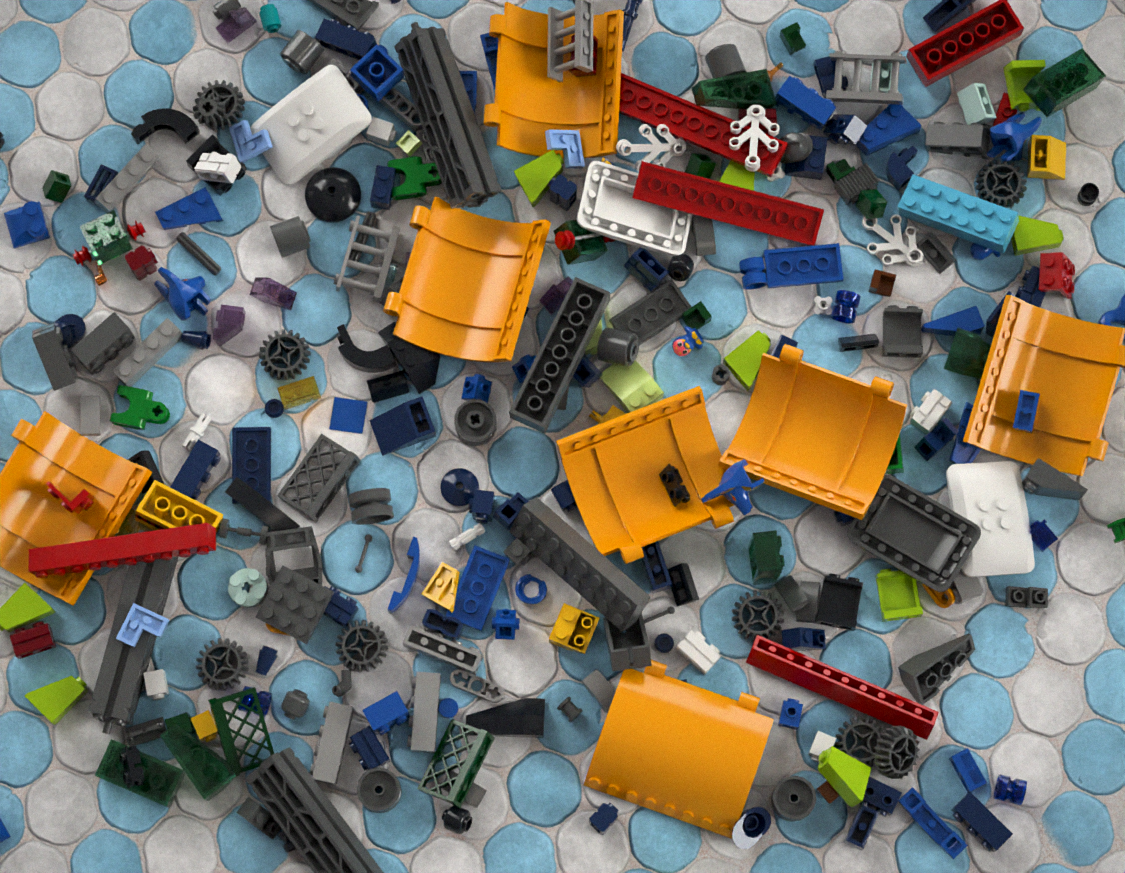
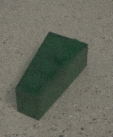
[692,69,777,109]

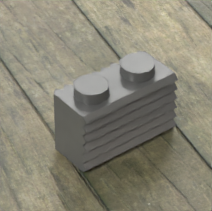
[834,163,879,205]

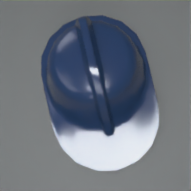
[53,314,86,348]
[732,807,771,849]

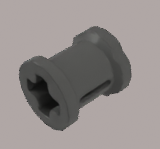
[712,364,730,385]
[557,697,583,723]

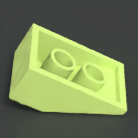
[600,360,664,413]

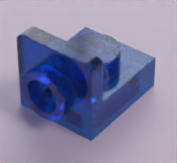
[1030,519,1058,552]

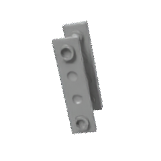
[547,0,594,82]
[826,51,907,105]
[333,216,400,303]

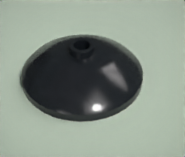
[305,167,361,222]

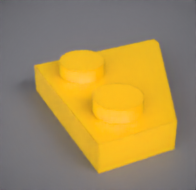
[421,562,460,612]

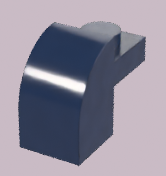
[886,146,918,191]
[914,418,959,461]
[493,492,529,530]

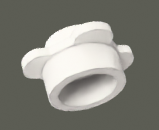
[767,162,785,182]
[814,296,833,315]

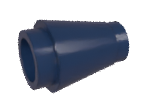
[181,331,211,350]
[255,645,278,676]

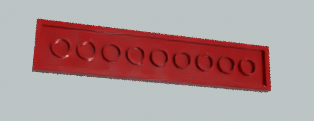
[619,73,788,177]
[632,161,824,246]

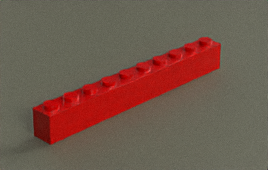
[28,523,216,578]
[745,635,939,740]

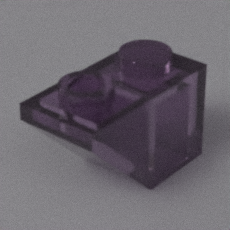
[249,277,297,310]
[213,304,246,346]

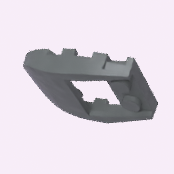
[265,526,323,588]

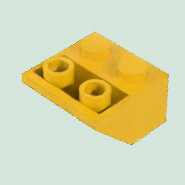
[1027,135,1066,180]
[549,603,600,654]

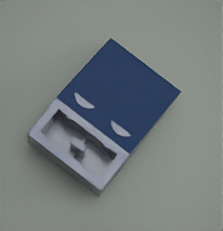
[369,397,436,456]

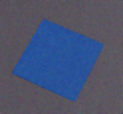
[329,397,367,434]

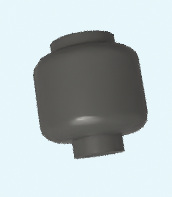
[281,689,310,720]

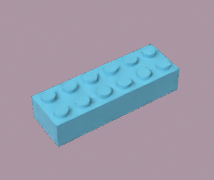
[897,174,1019,254]

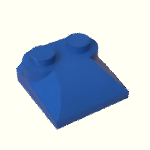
[4,201,50,249]

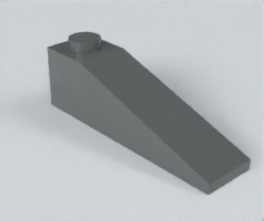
[898,633,975,705]

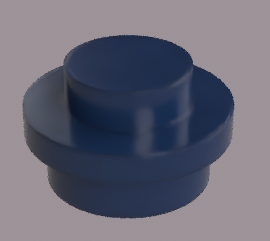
[265,399,284,418]
[654,633,674,653]

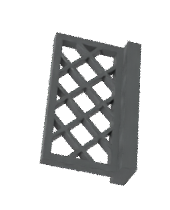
[277,434,361,523]

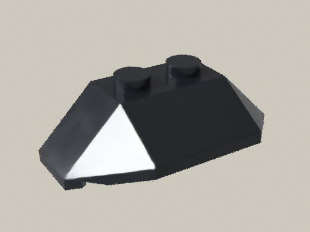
[378,322,440,394]

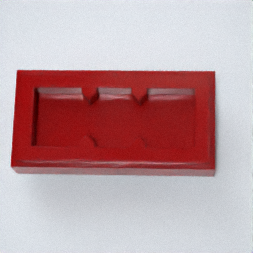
[992,92,1017,126]

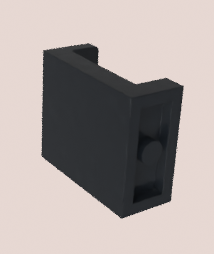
[186,135,247,196]
[816,574,863,631]

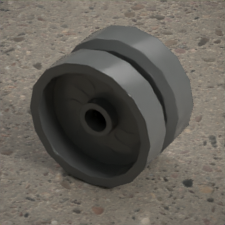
[454,399,497,446]
[348,488,394,525]
[357,767,402,813]
[771,776,816,822]

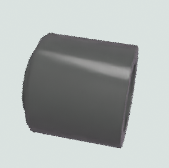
[280,30,324,74]
[705,44,747,86]
[270,216,311,258]
[597,328,639,367]

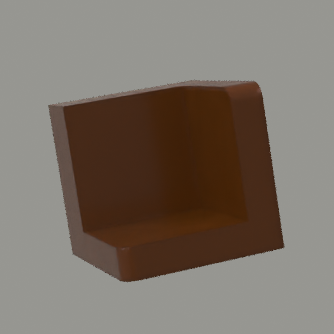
[868,269,897,297]
[815,781,840,804]

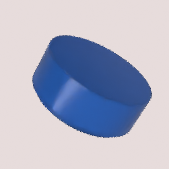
[439,698,458,718]

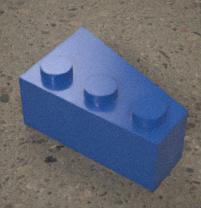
[773,76,836,130]
[854,104,922,156]

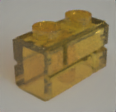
[277,376,321,410]

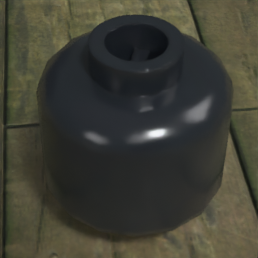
[667,254,694,282]
[442,806,472,834]

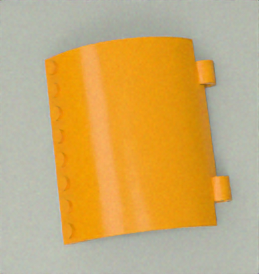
[484,2,624,159]
[383,197,551,362]
[963,295,1125,476]
[718,344,907,520]
[556,386,734,564]
[0,411,152,606]
[584,659,774,839]

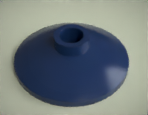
[440,468,479,506]

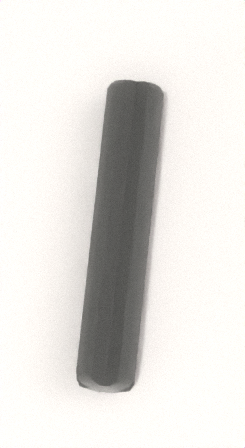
[349,211,376,262]
[176,232,221,275]

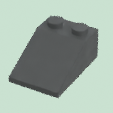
[1022,458,1088,500]

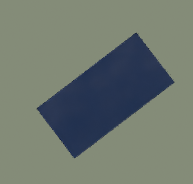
[232,427,271,504]

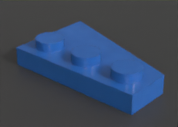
[155,187,223,230]
[949,402,981,464]

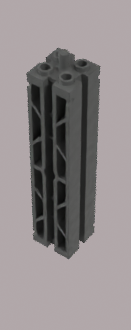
[394,22,502,209]
[88,530,178,735]
[245,747,384,873]

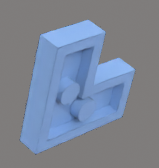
[229,120,273,163]
[545,129,585,169]
[116,603,170,648]

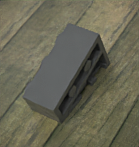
[925,122,990,160]

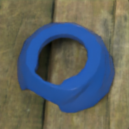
[515,574,547,604]

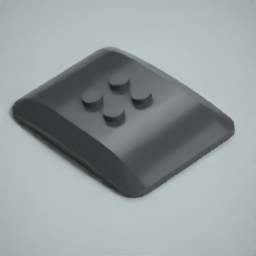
[847,475,981,592]

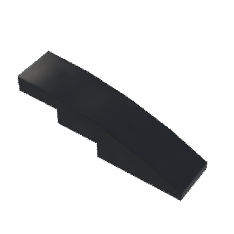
[225,477,300,531]

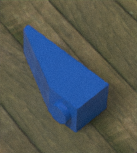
[921,306,985,338]

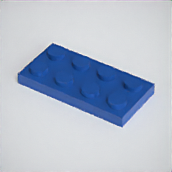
[763,243,844,289]
[445,545,510,632]

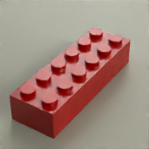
[906,0,1024,87]

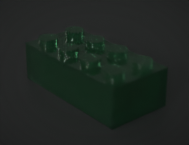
[1023,48,1106,117]
[748,530,785,585]
[95,739,186,809]

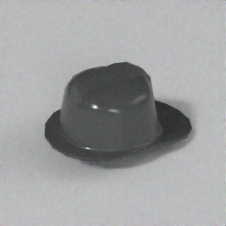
[780,132,813,164]

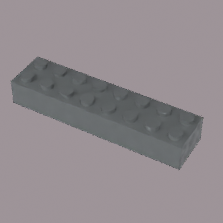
[509,277,610,433]
[509,497,651,632]

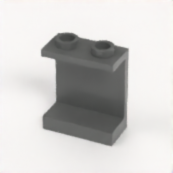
[882,305,923,358]

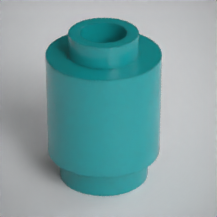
[259,4,282,33]

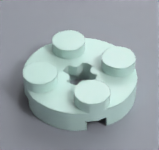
[228,568,268,608]

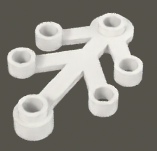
[729,105,780,172]
[616,124,686,172]
[862,214,924,267]

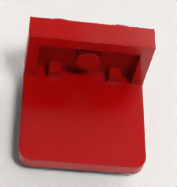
[1039,252,1075,299]
[46,481,95,514]

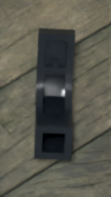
[131,108,200,145]
[336,324,396,373]

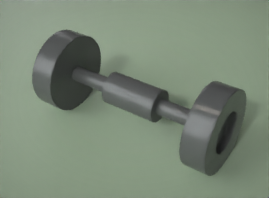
[219,518,269,545]

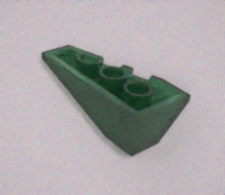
[944,327,991,379]
[160,724,237,801]

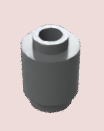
[213,0,241,21]

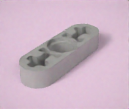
[450,669,504,703]

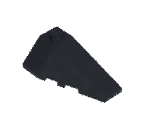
[465,698,545,738]

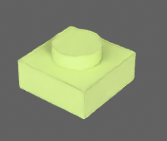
[396,130,423,157]

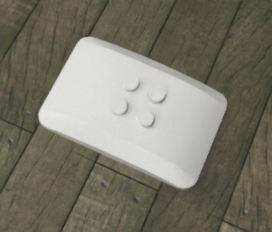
[250,65,372,185]
[577,161,692,256]
[946,461,1035,577]

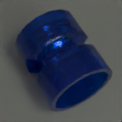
[831,290,861,324]
[238,686,272,718]
[993,774,1027,806]

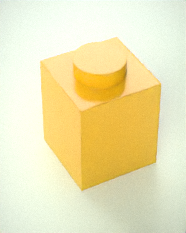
[191,710,218,743]

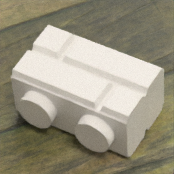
[194,152,241,183]
[910,389,952,435]
[676,630,721,676]

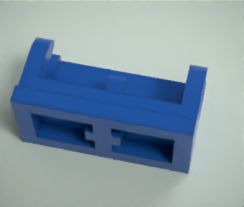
[1013,390,1040,434]
[949,748,987,793]

